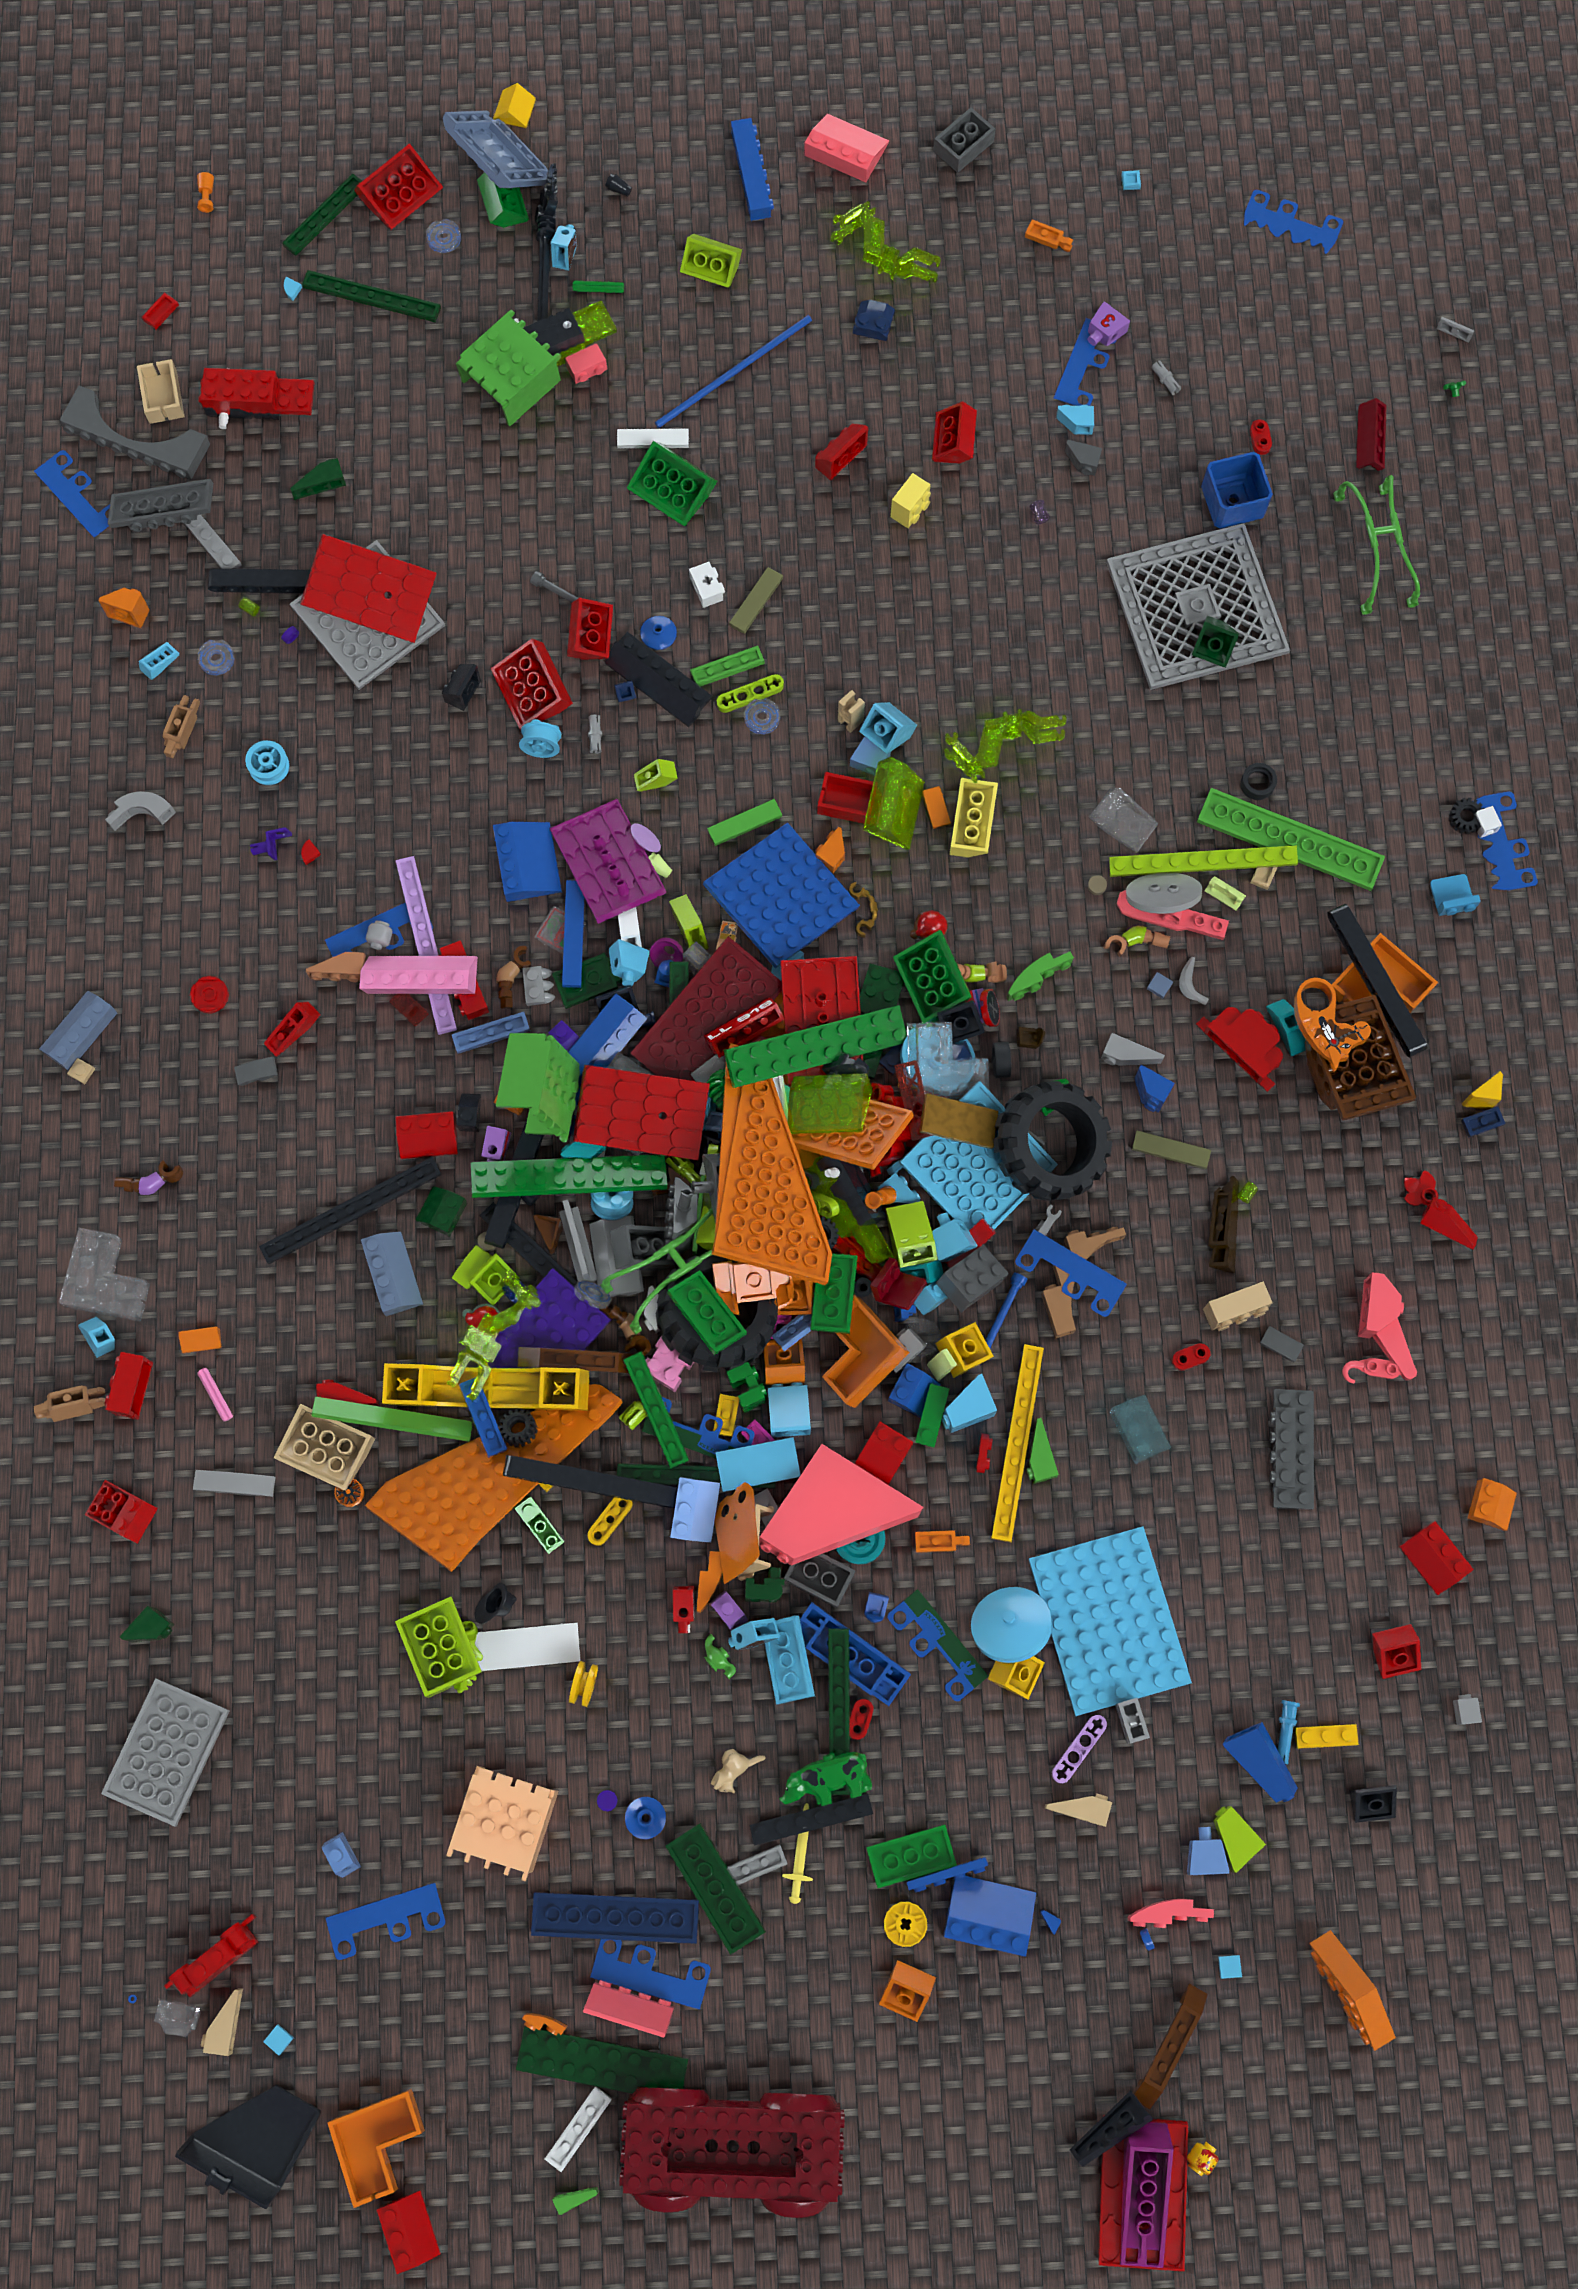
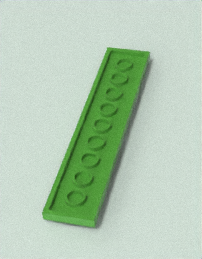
[1197,788,1385,891]

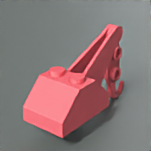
[1342,1272,1417,1384]

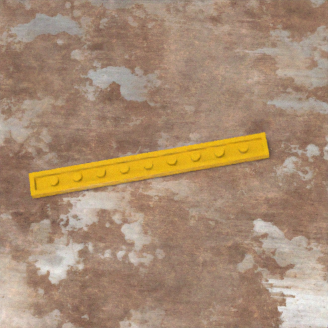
[991,1344,1044,1542]

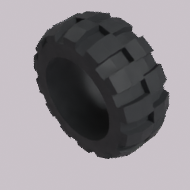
[993,1081,1112,1201]
[655,1252,778,1372]

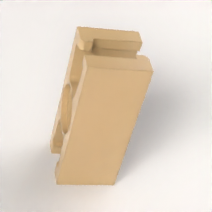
[838,690,865,733]

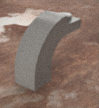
[105,791,176,831]

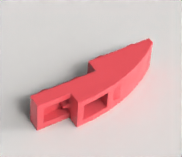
[1128,1899,1214,1928]

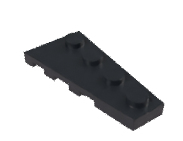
[1070,2090,1153,2167]

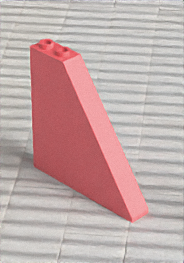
[759,1444,923,1565]

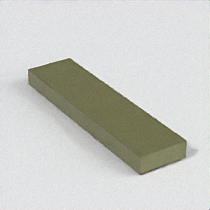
[729,567,783,634]
[1132,1131,1211,1169]

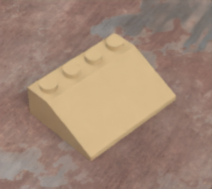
[274,1404,375,1491]

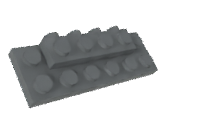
[108,479,214,532]
[1269,1389,1314,1510]

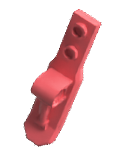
[1117,890,1229,940]

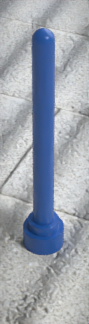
[985,1272,1028,1348]

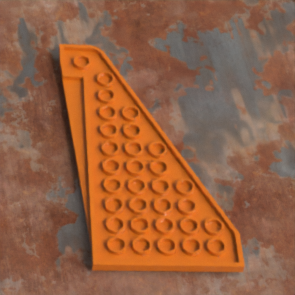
[712,1043,832,1285]
[365,1384,623,1572]

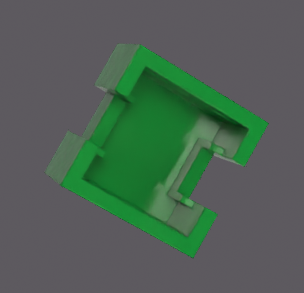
[727,1362,767,1413]

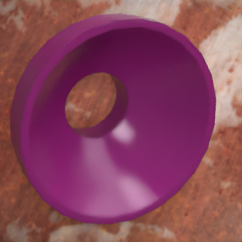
[650,938,684,967]

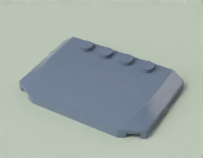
[443,111,548,188]

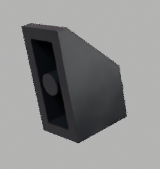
[457,1094,481,1132]

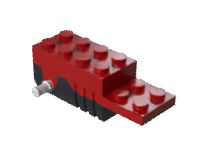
[199,368,315,429]

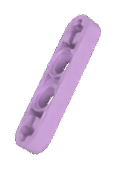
[1052,1715,1107,1783]

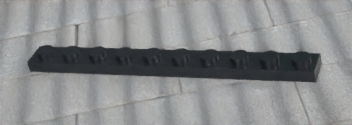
[259,1157,442,1264]

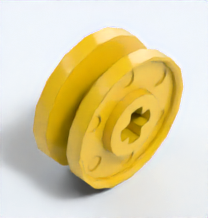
[569,1661,598,1707]
[884,1902,927,1947]

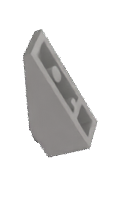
[1101,1033,1165,1066]

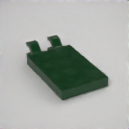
[552,953,622,1009]

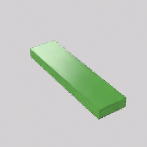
[690,646,765,687]
[707,799,782,846]

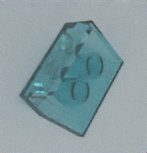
[1109,1395,1171,1465]

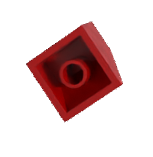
[1372,1624,1421,1679]

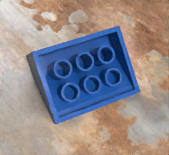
[493,822,562,902]
[943,1876,1036,1957]

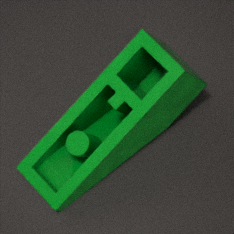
[915,1383,950,1447]

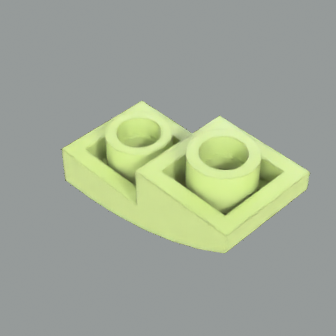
[927,1348,957,1381]

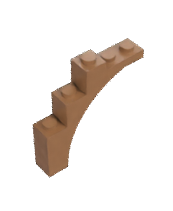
[1041,1227,1126,1339]

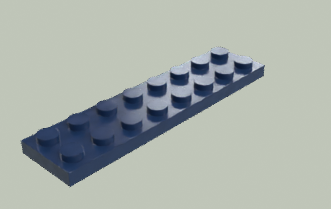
[531,1892,699,1944]

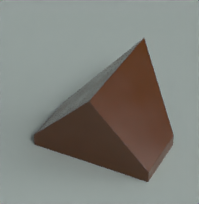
[533,1215,563,1254]

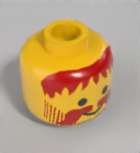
[1187,2142,1219,2176]

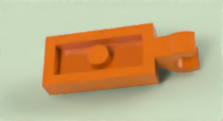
[1025,219,1073,252]
[915,1530,970,1553]

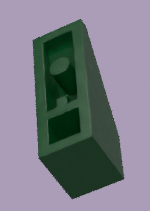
[290,458,346,500]

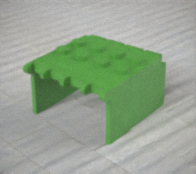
[456,310,561,427]
[496,1033,580,1142]

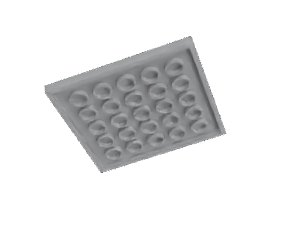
[290,540,445,690]

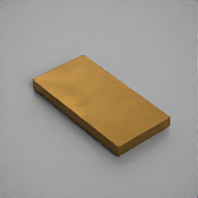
[919,1093,999,1149]

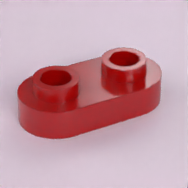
[1250,419,1272,455]
[1172,1343,1211,1371]
[976,1433,993,1473]
[850,1699,874,1740]

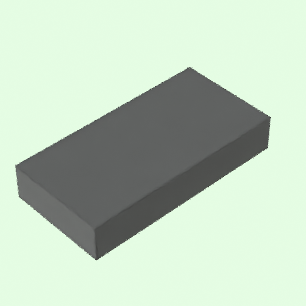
[1259,1326,1304,1363]

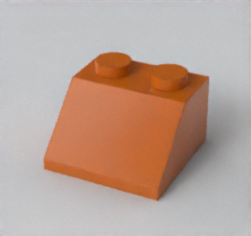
[98,588,149,628]
[763,1338,805,1385]
[1467,1478,1517,1531]
[879,1960,936,2022]

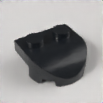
[822,1054,870,1093]

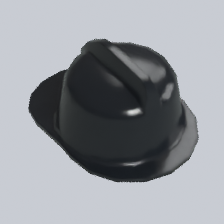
[474,1583,517,1624]

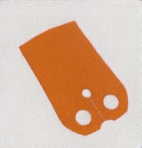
[715,1482,760,1584]

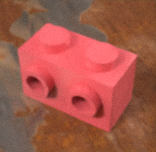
[565,343,607,384]

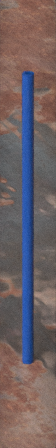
[655,315,812,428]

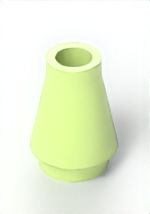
[649,852,673,878]

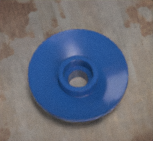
[640,616,677,650]
[625,1797,666,1839]

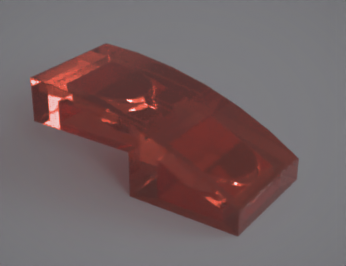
[389,994,429,1027]

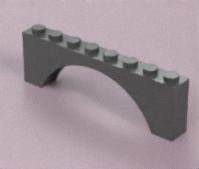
[59,386,210,480]

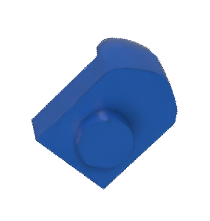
[655,960,674,987]
[864,1592,889,1623]

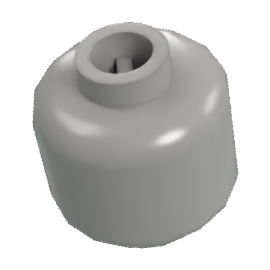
[366,921,393,950]

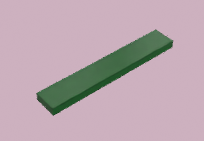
[623,1351,689,1468]

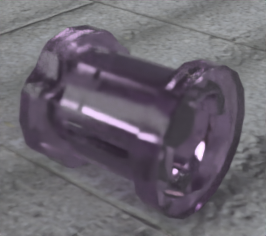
[1029,500,1050,524]

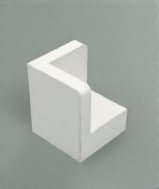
[1475,806,1502,838]

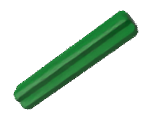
[572,280,624,293]

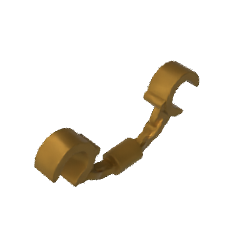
[849,882,878,938]

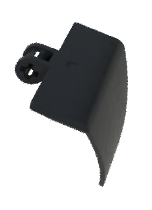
[175,2085,321,2209]

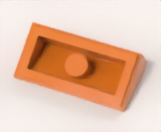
[178,1327,222,1353]

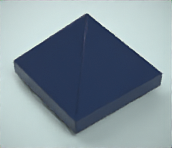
[614,681,636,702]
[948,1041,972,1062]

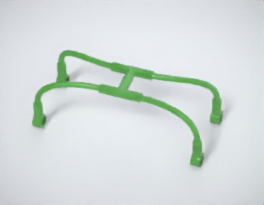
[1333,475,1420,615]
[600,1207,713,1335]

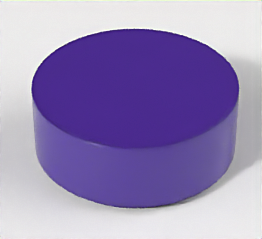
[281,626,299,644]
[597,1790,618,1811]

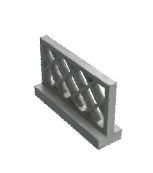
[559,1200,598,1285]

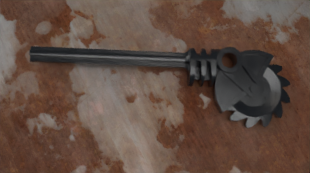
[535,163,558,321]

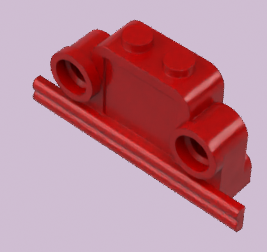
[1196,1007,1283,1092]
[855,1083,912,1177]
[164,1914,259,1998]

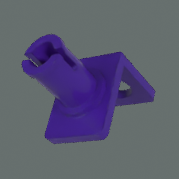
[250,827,292,860]

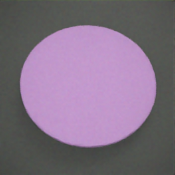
[631,824,661,852]

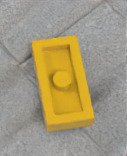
[713,1394,739,1437]

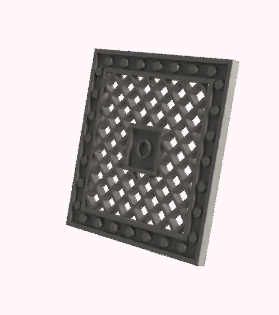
[1106,523,1290,690]

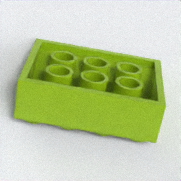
[395,1597,482,1698]

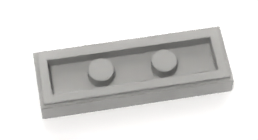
[728,1845,788,1885]

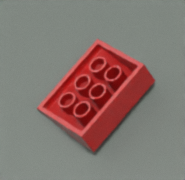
[354,143,443,230]
[491,638,573,730]

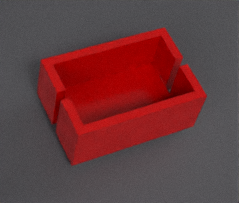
[817,772,880,825]
[105,1352,153,1420]

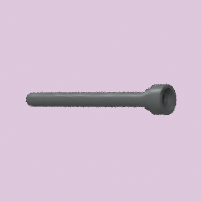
[530,571,578,603]

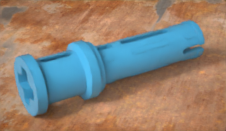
[1277,1700,1300,1764]

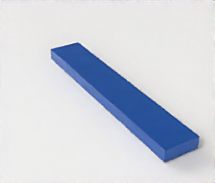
[562,880,585,988]

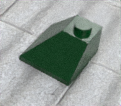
[1192,615,1239,668]
[120,1606,174,1642]

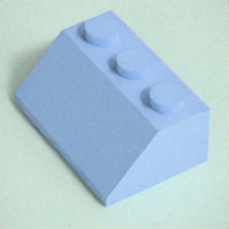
[670,1477,720,1543]

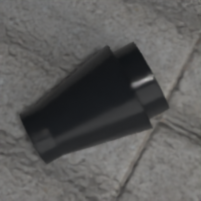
[605,173,632,197]
[854,1277,872,1297]

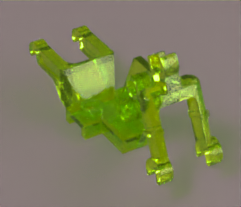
[831,201,941,283]
[945,709,1067,783]
[447,1270,541,1400]

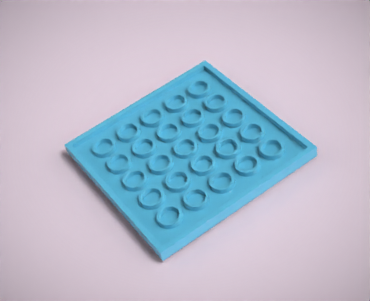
[899,1081,1058,1231]

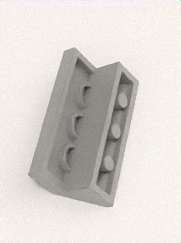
[589,1216,644,1299]

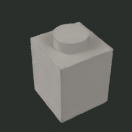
[1453,1694,1482,1725]

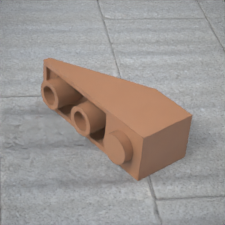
[306,952,367,982]

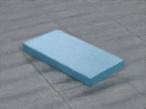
[716,1437,801,1492]
[764,1615,815,1705]

